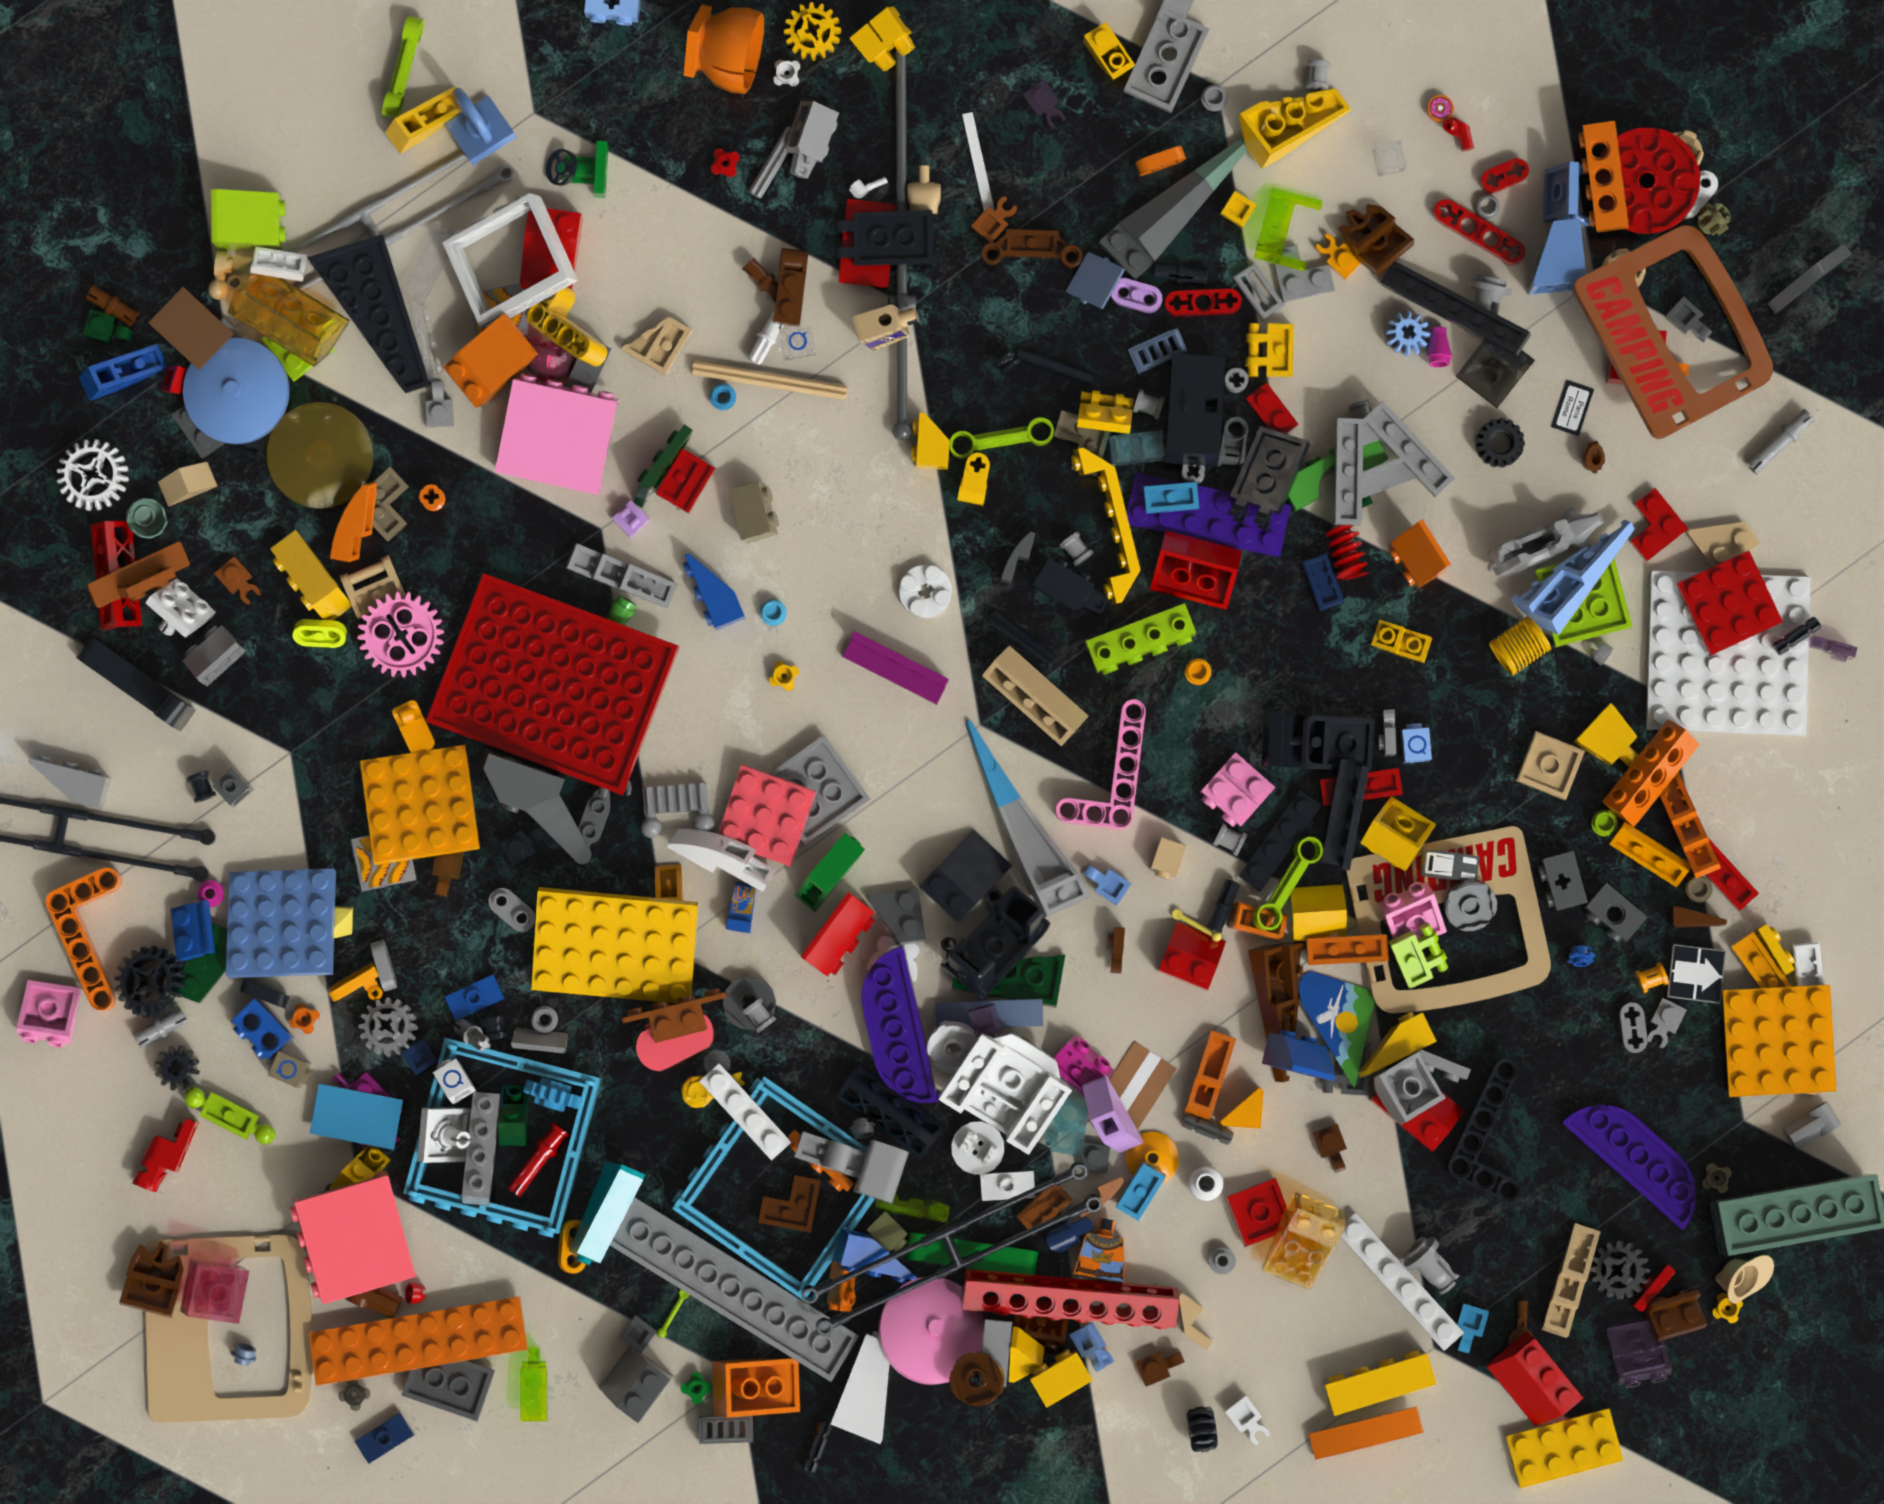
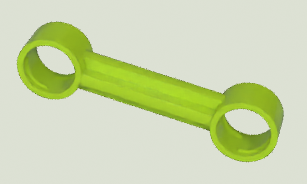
[382,15,424,119]
[949,418,1054,459]
[1252,837,1323,931]

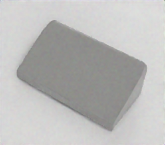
[511,1028,568,1054]

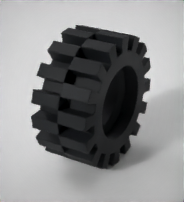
[1475,418,1525,468]

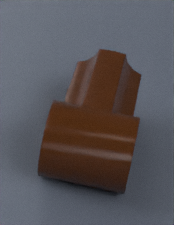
[345,1287,403,1318]

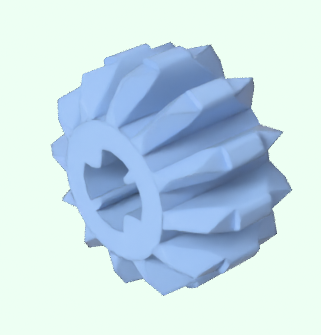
[1385,311,1430,357]

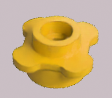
[769,661,799,691]
[1712,1293,1743,1323]

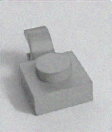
[425,381,454,428]

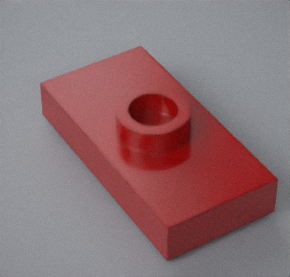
[1631,1264,1675,1312]

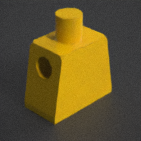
[1574,703,1639,767]

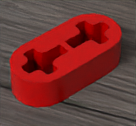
[1480,158,1529,194]

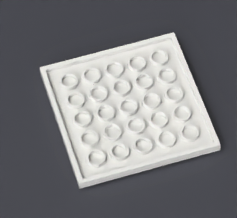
[1646,571,1811,736]

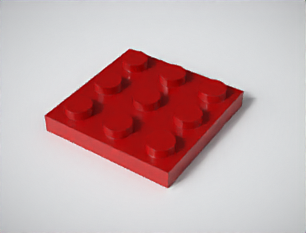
[1676,551,1783,656]

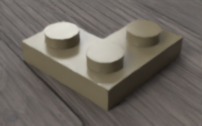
[1054,410,1110,477]
[373,467,409,542]

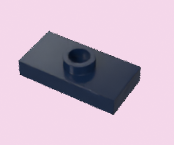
[1301,552,1345,612]
[354,1412,415,1464]

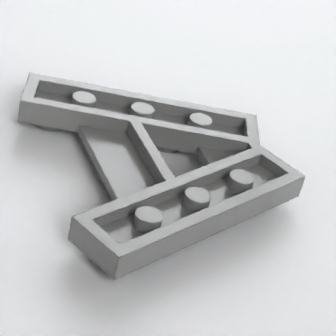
[1334,401,1455,526]

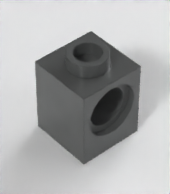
[213,768,254,807]

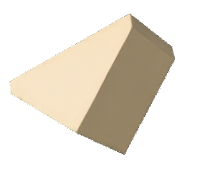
[158,462,217,506]

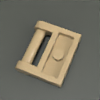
[340,555,406,620]

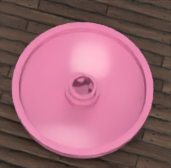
[878,1277,984,1385]

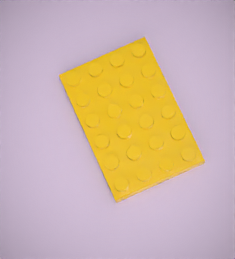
[531,887,698,1003]

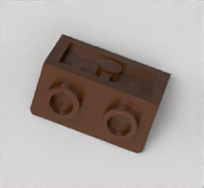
[1645,1289,1707,1342]
[1010,1314,1068,1354]

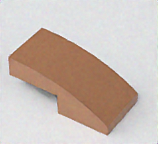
[1080,1177,1124,1217]

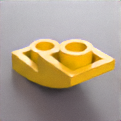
[1371,620,1432,663]

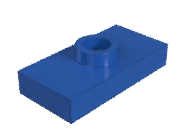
[445,975,505,1021]

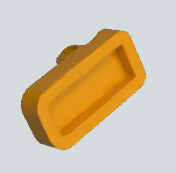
[392,700,435,753]
[327,962,383,1002]

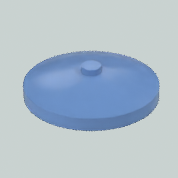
[183,338,289,444]

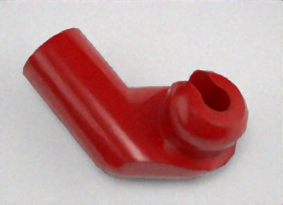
[1443,117,1474,152]

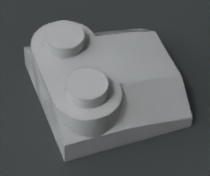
[1374,1051,1446,1124]

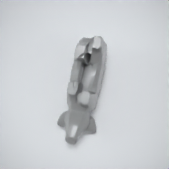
[1487,507,1604,578]

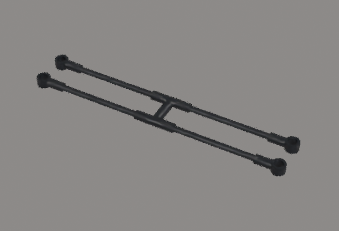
[0,797,216,882]
[801,1161,1102,1336]

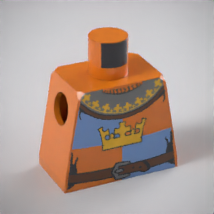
[1073,1218,1125,1282]

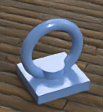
[445,88,517,166]
[1543,161,1591,226]

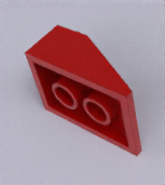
[519,208,583,289]

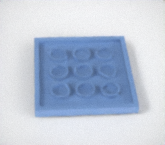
[226,869,336,978]

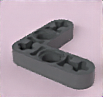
[1767,244,1852,314]

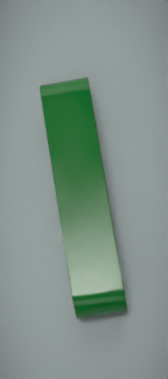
[905,1232,1039,1275]

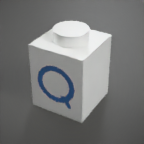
[433,1059,476,1104]

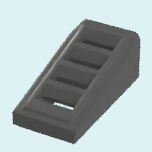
[699,1416,753,1444]

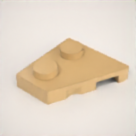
[1686,522,1760,568]

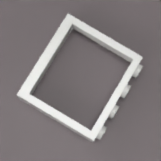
[442,193,578,328]

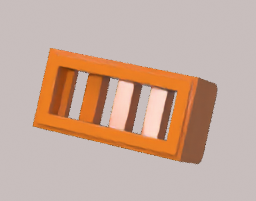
[1228,902,1288,941]

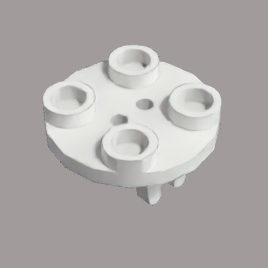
[951,1121,1004,1174]

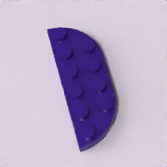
[861,945,938,1103]
[1561,1105,1696,1230]

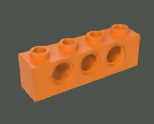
[1579,121,1629,233]
[1602,719,1699,827]

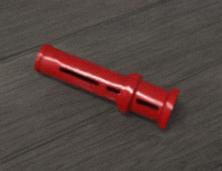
[507,1121,571,1197]

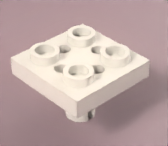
[146,578,216,638]
[417,1107,471,1163]

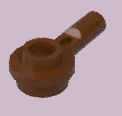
[1508,1301,1534,1346]

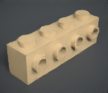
[982,645,1088,746]

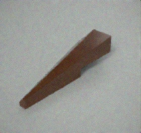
[1248,941,1306,1083]

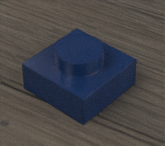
[401,1039,438,1076]

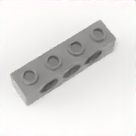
[462,1092,500,1206]

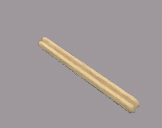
[691,360,847,400]

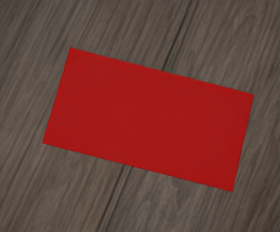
[838,199,896,288]

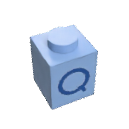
[1400,723,1432,763]

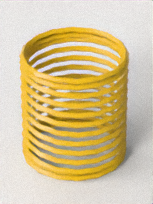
[1489,616,1551,676]

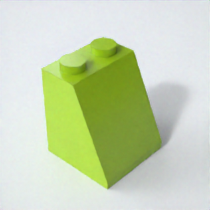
[211,189,287,251]

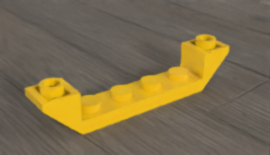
[1071,448,1140,604]

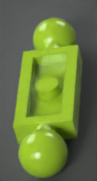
[183,1087,276,1145]

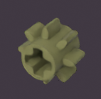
[1698,202,1730,235]

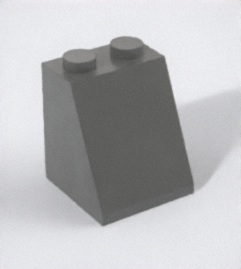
[599,1345,674,1423]

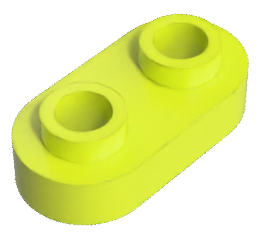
[293,619,347,648]

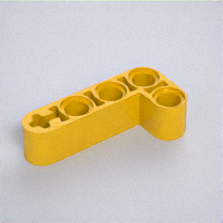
[527,287,607,366]

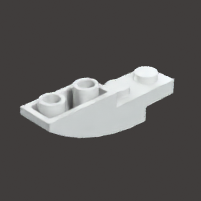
[667,829,776,892]

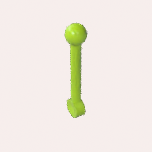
[656,1290,690,1338]

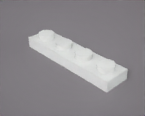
[699,1063,791,1161]

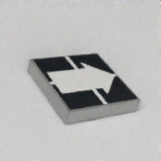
[1666,944,1726,1004]

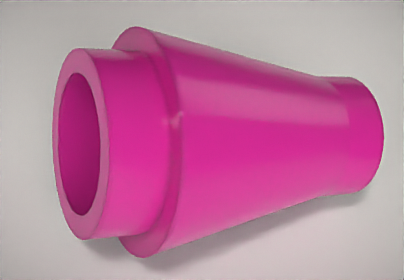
[1426,327,1453,368]

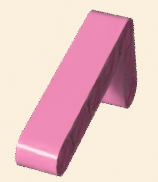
[1055,699,1146,830]

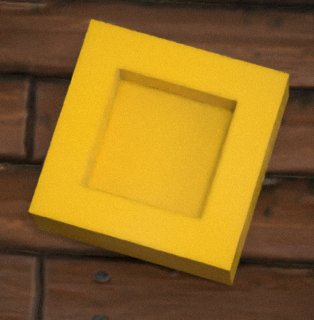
[1220,191,1257,228]

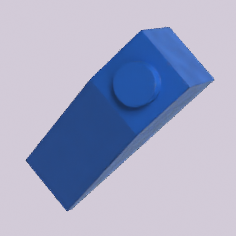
[79,344,168,401]

